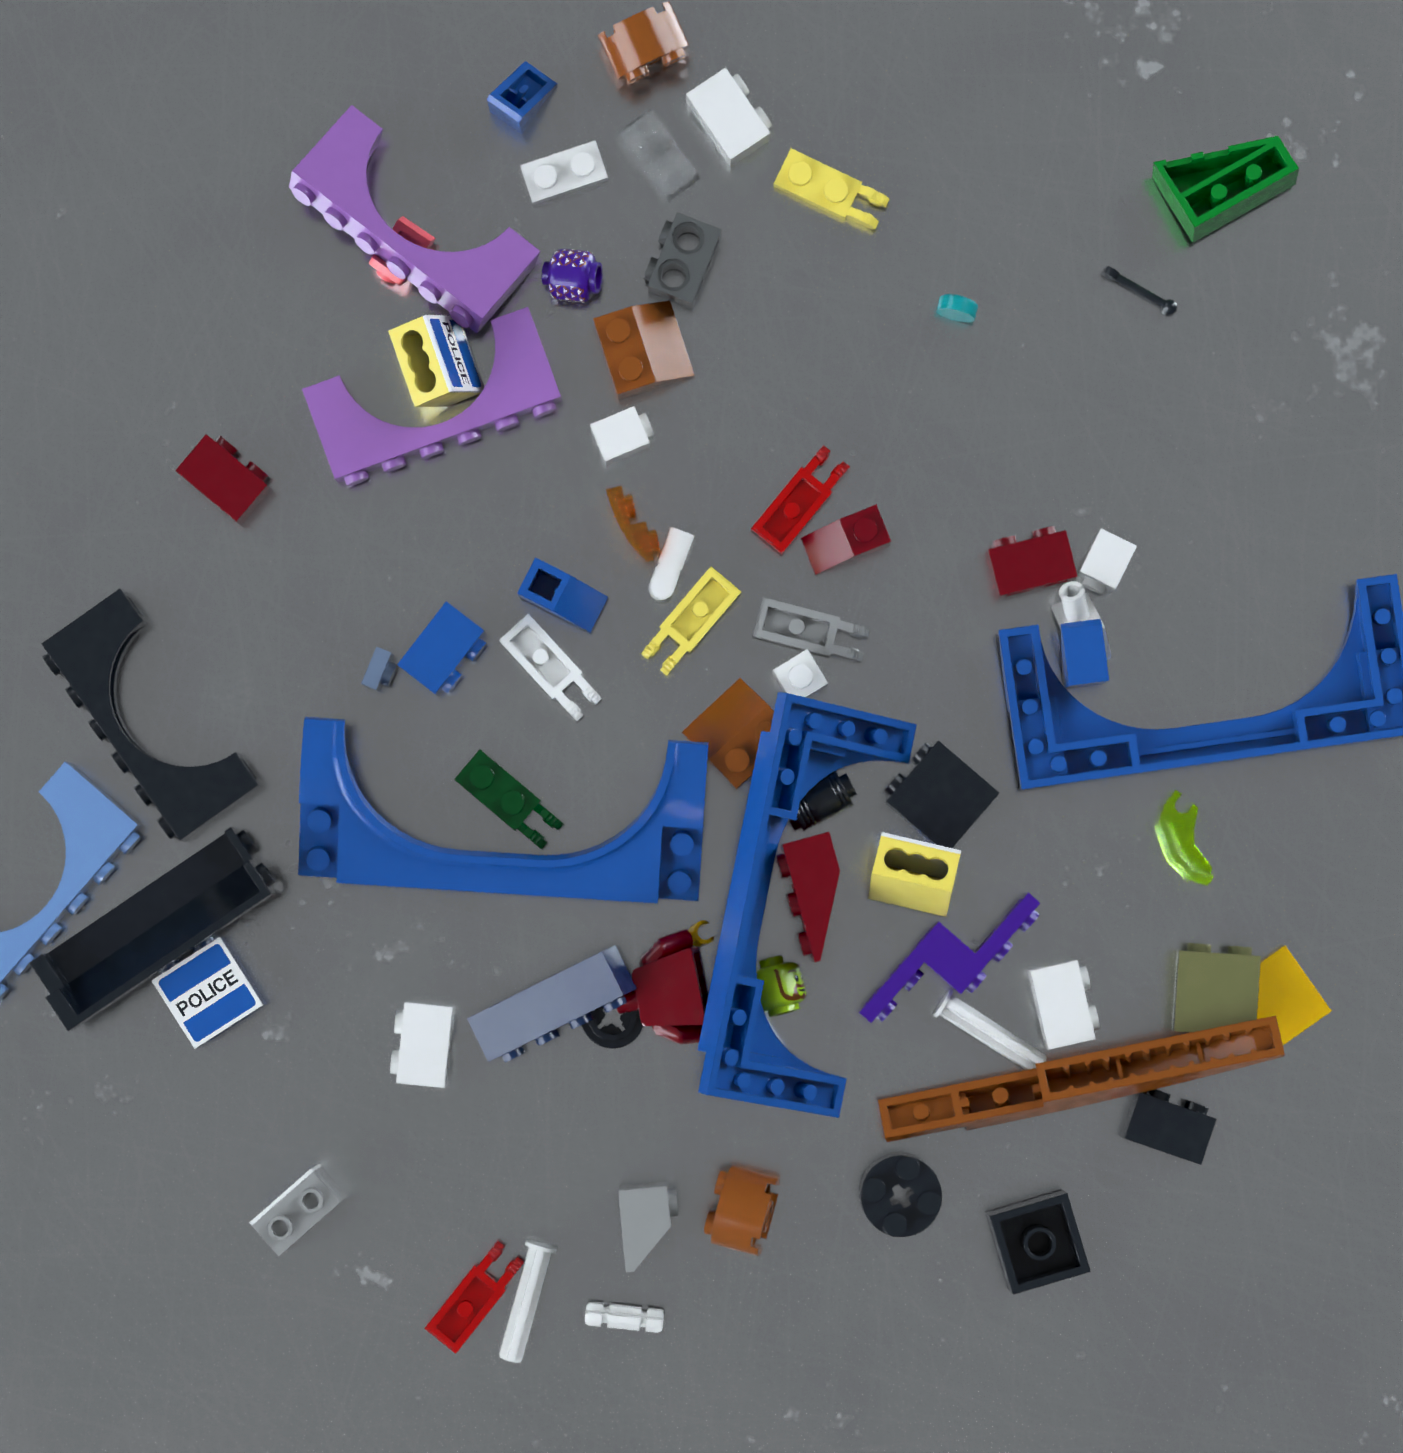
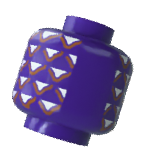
[541,249,603,303]

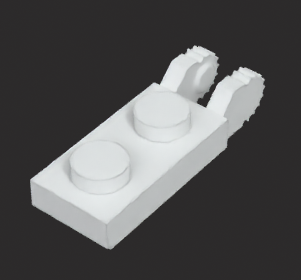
[499,614,602,721]

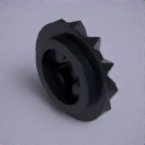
[582,1006,643,1049]

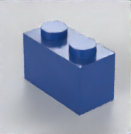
[397,601,487,696]

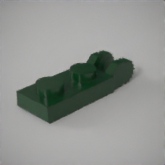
[454,749,564,849]

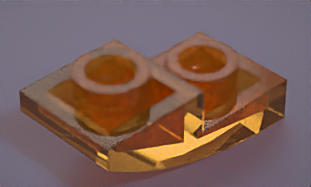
[606,486,661,566]

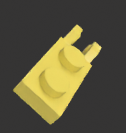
[773,148,890,230]
[641,566,742,676]

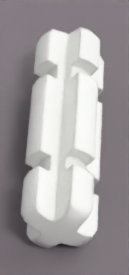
[585,1301,664,1333]

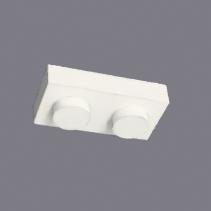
[520,140,608,205]

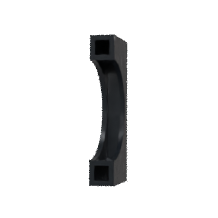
[41,588,263,842]

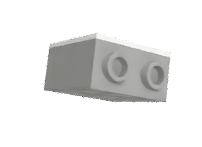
[249,1164,348,1256]

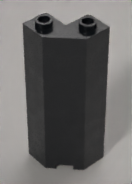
[29,827,276,1031]

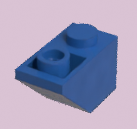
[517,557,608,633]

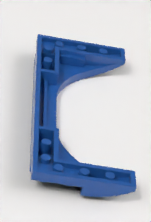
[998,574,1403,790]
[698,692,917,1118]
[298,717,709,903]

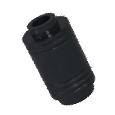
[789,771,857,831]

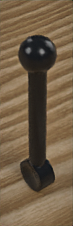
[1102,266,1177,315]

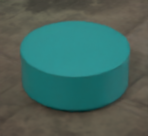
[936,294,978,322]

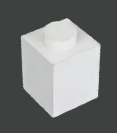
[590,406,654,466]
[1077,528,1137,594]
[772,649,828,698]

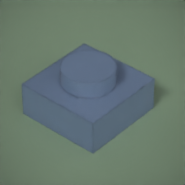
[361,647,397,692]

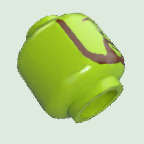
[756,955,807,1017]

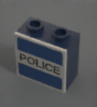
[151,936,268,1049]

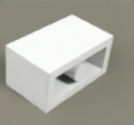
[686,67,772,167]
[1027,960,1100,1050]
[390,1002,455,1088]

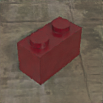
[175,434,272,525]
[985,526,1078,599]

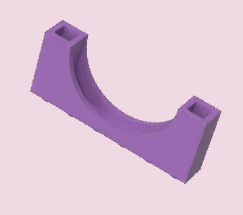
[289,105,540,333]
[302,307,563,486]

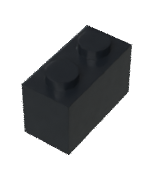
[1120,1089,1217,1165]

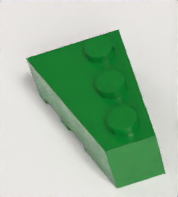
[1152,136,1299,243]

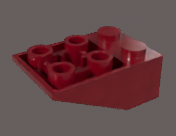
[776,832,840,963]

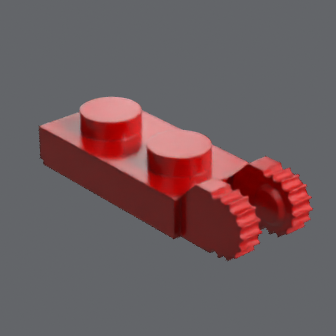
[751,445,850,555]
[424,1241,524,1354]

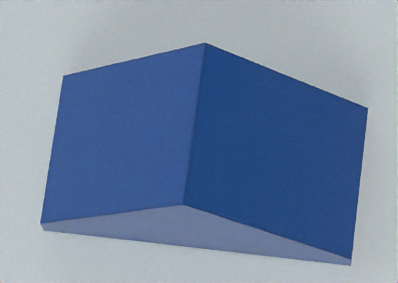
[487,61,558,134]
[1061,619,1110,688]

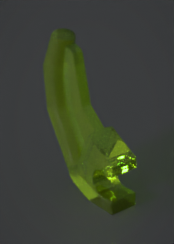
[1156,790,1213,885]

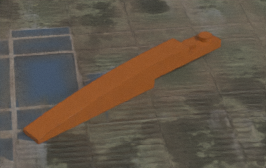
[878,1016,1285,1142]

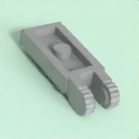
[753,597,870,662]

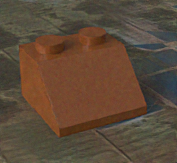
[593,300,694,401]
[682,678,774,790]

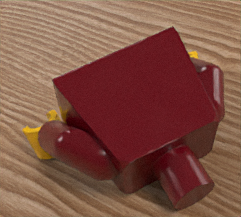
[617,920,714,1045]

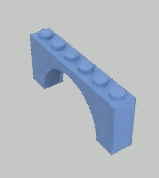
[0,762,143,1000]

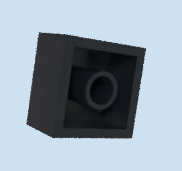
[986,1190,1091,1295]

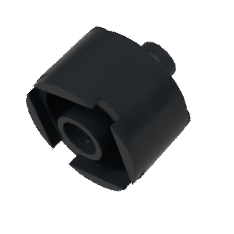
[859,1153,942,1237]

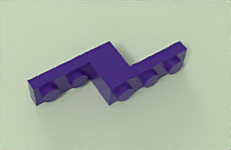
[858,892,1040,1023]

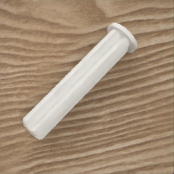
[933,989,1047,1070]
[499,1240,557,1363]

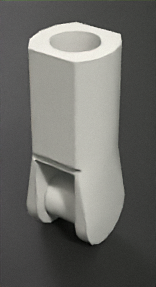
[648,527,694,601]

